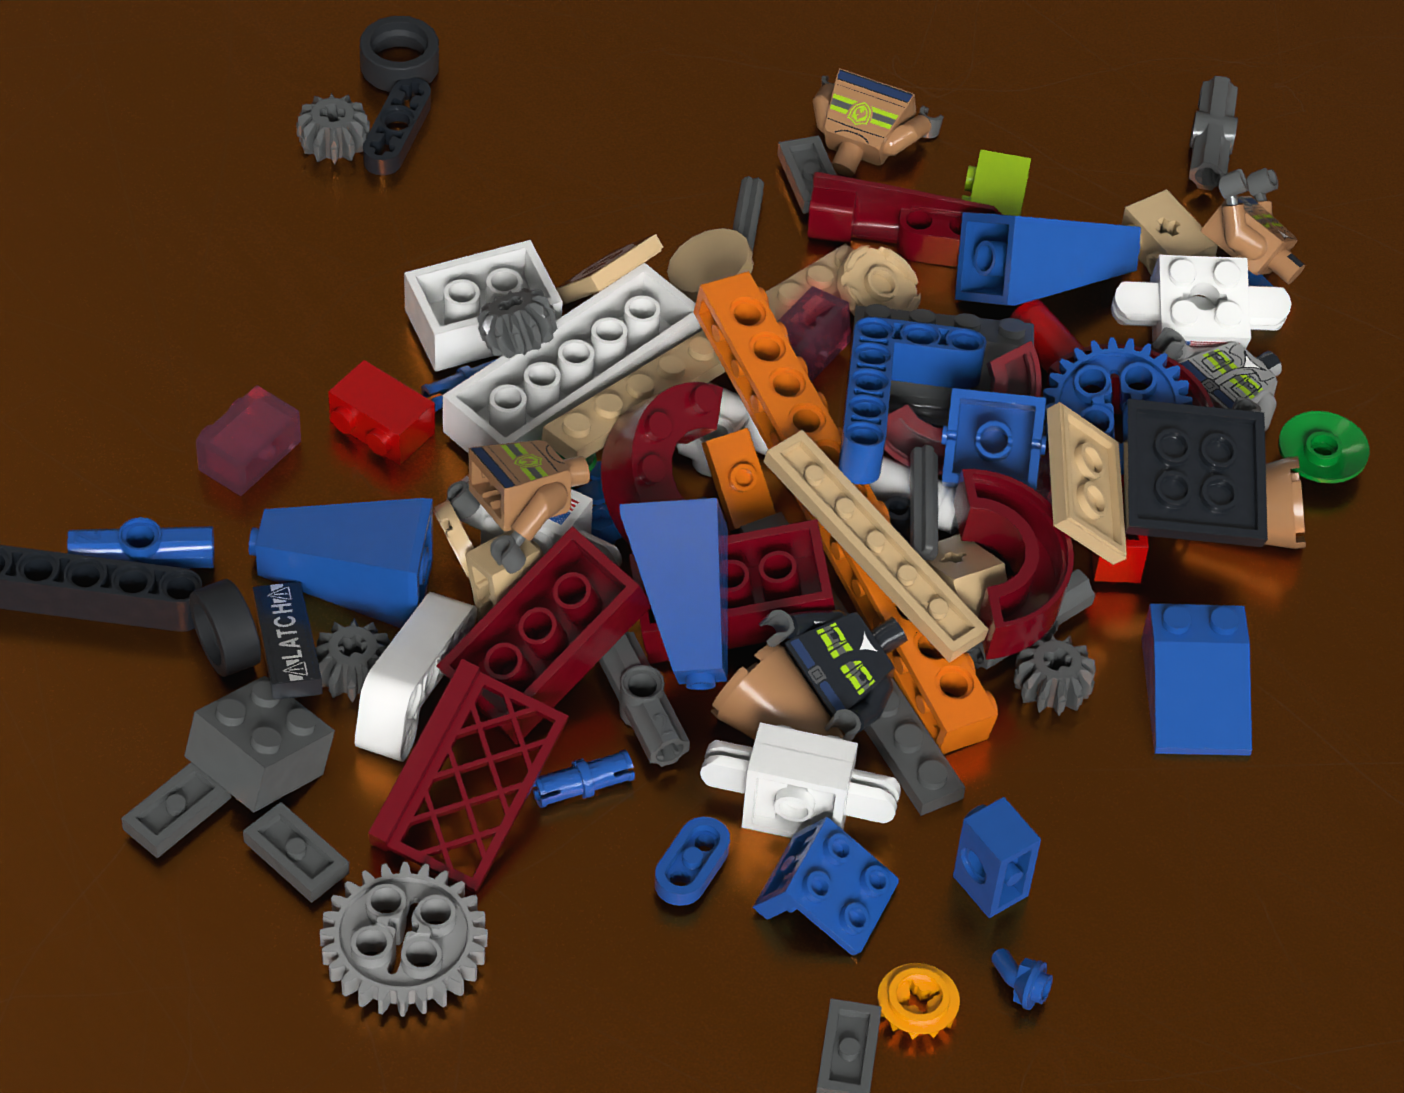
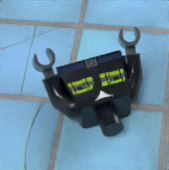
[759,610,908,741]

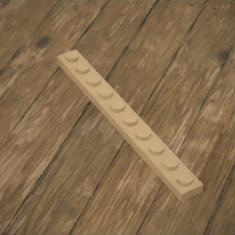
[541,244,854,459]

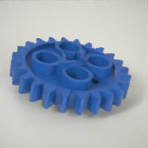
[1043,337,1193,475]

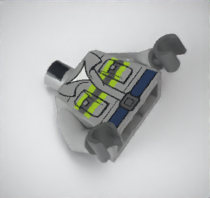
[1152,327,1282,431]

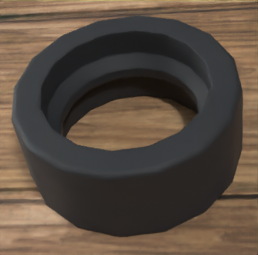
[360,16,439,92]
[189,579,261,677]

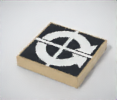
[556,234,663,305]

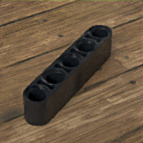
[0,545,202,632]

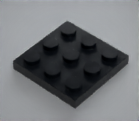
[1123,399,1268,547]

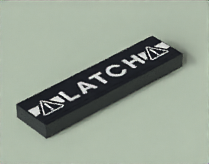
[253,582,323,700]

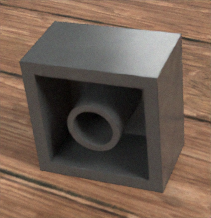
[184,676,335,813]

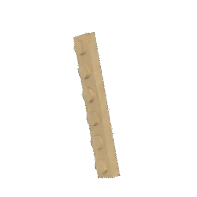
[764,430,989,663]

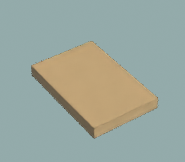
[1047,402,1127,565]

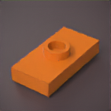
[701,428,776,531]

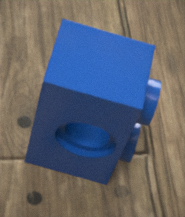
[953,797,1041,918]

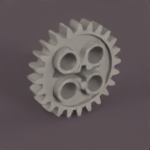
[320,862,488,1016]

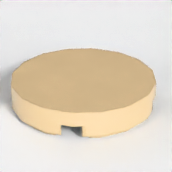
[667,228,754,302]
[837,245,921,316]
[433,500,474,583]

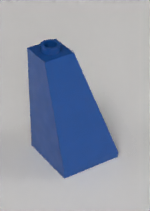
[955,212,1141,306]
[248,498,433,628]
[620,498,728,690]

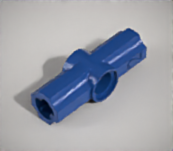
[67,517,215,569]

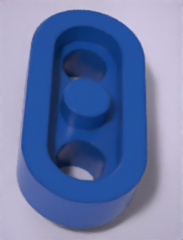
[654,817,730,906]

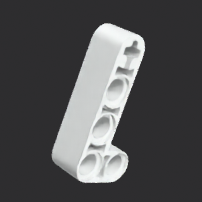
[355,592,477,762]

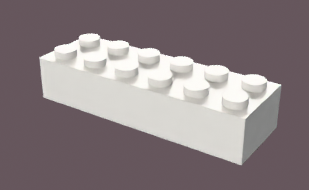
[443,263,703,454]

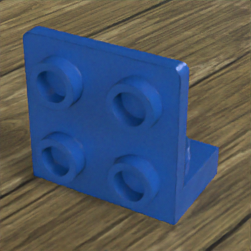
[752,817,899,955]

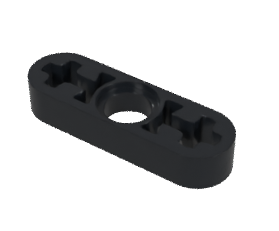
[363,77,431,175]

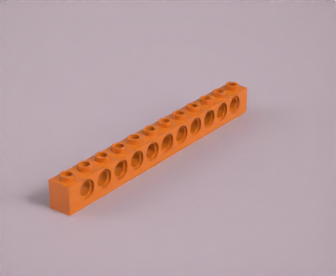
[693,271,998,754]

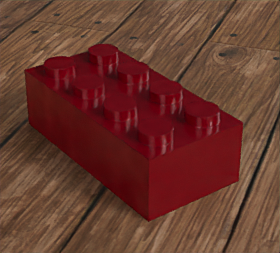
[629,519,835,664]
[436,526,651,745]

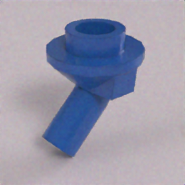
[991,948,1053,1010]

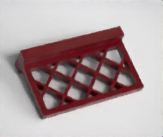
[368,659,569,894]

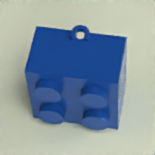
[941,388,1047,491]

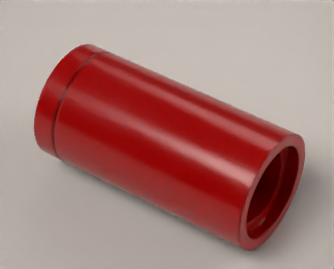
[1010,299,1085,373]

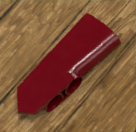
[808,172,1003,267]

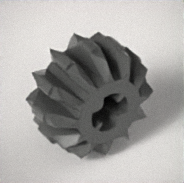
[296,92,370,164]
[477,288,558,358]
[315,618,391,703]
[1013,632,1096,716]

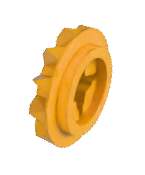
[877,963,960,1040]

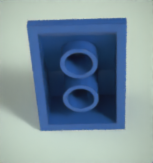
[1141,604,1252,756]

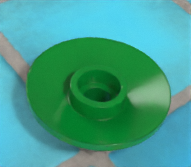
[1278,411,1370,483]

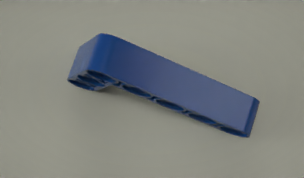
[838,317,987,485]

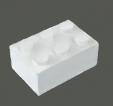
[404,240,563,372]

